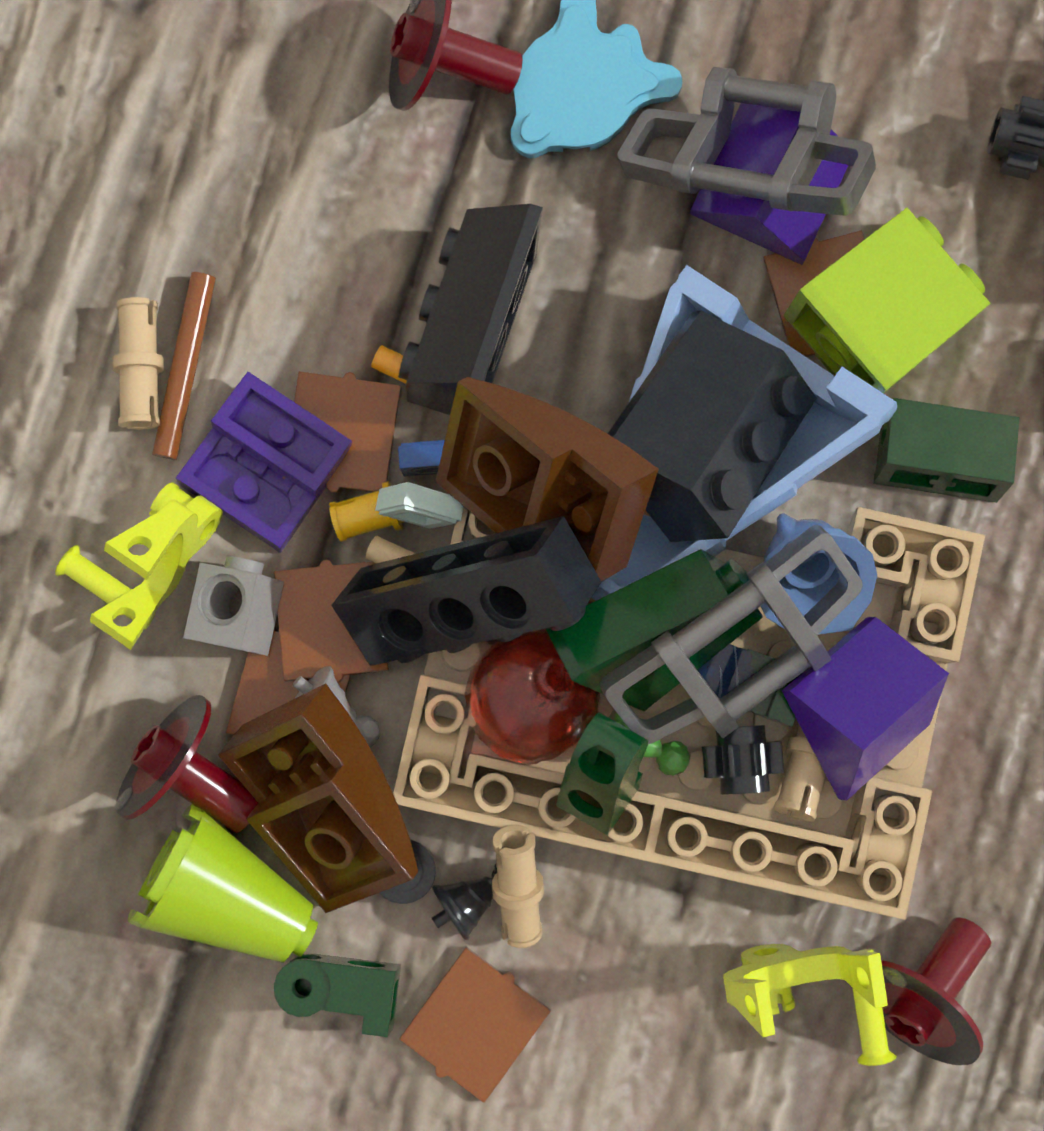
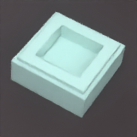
[375,482,464,529]

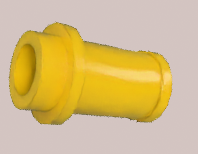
[329,481,404,542]

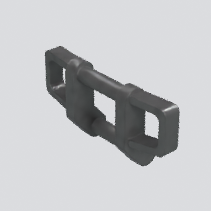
[617,67,876,216]
[600,525,863,744]

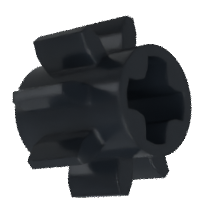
[987,95,1044,180]
[702,725,784,795]

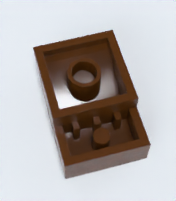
[436,377,659,582]
[218,683,418,913]

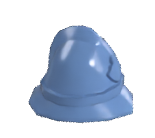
[761,513,877,635]

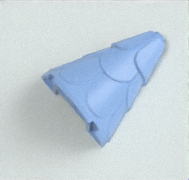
[591,265,898,601]

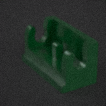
[873,398,1020,503]

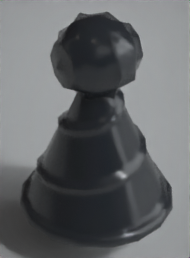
[432,864,497,940]

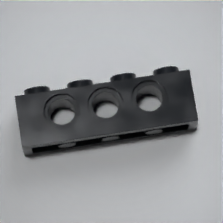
[331,516,601,666]

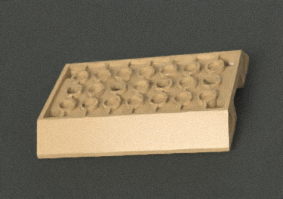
[393,507,985,920]

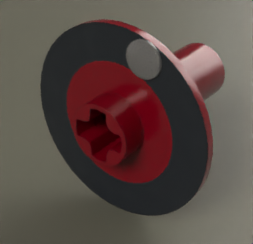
[389,0,523,111]
[115,695,258,833]
[881,917,991,1066]

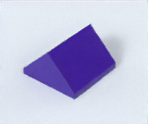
[690,103,848,265]
[782,617,949,800]

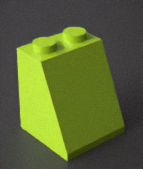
[783,207,991,394]

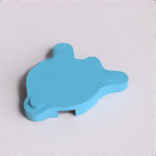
[511,0,682,158]

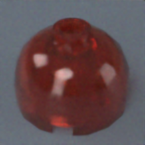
[464,630,601,765]

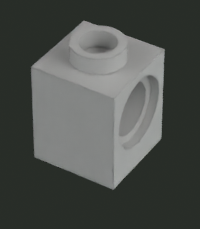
[183,555,284,656]

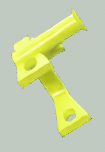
[55,482,223,650]
[723,944,897,1066]

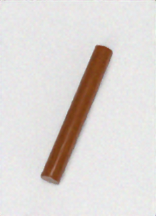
[152,272,216,460]

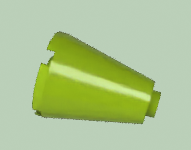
[128,804,318,963]

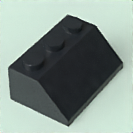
[398,204,543,415]
[607,310,817,542]

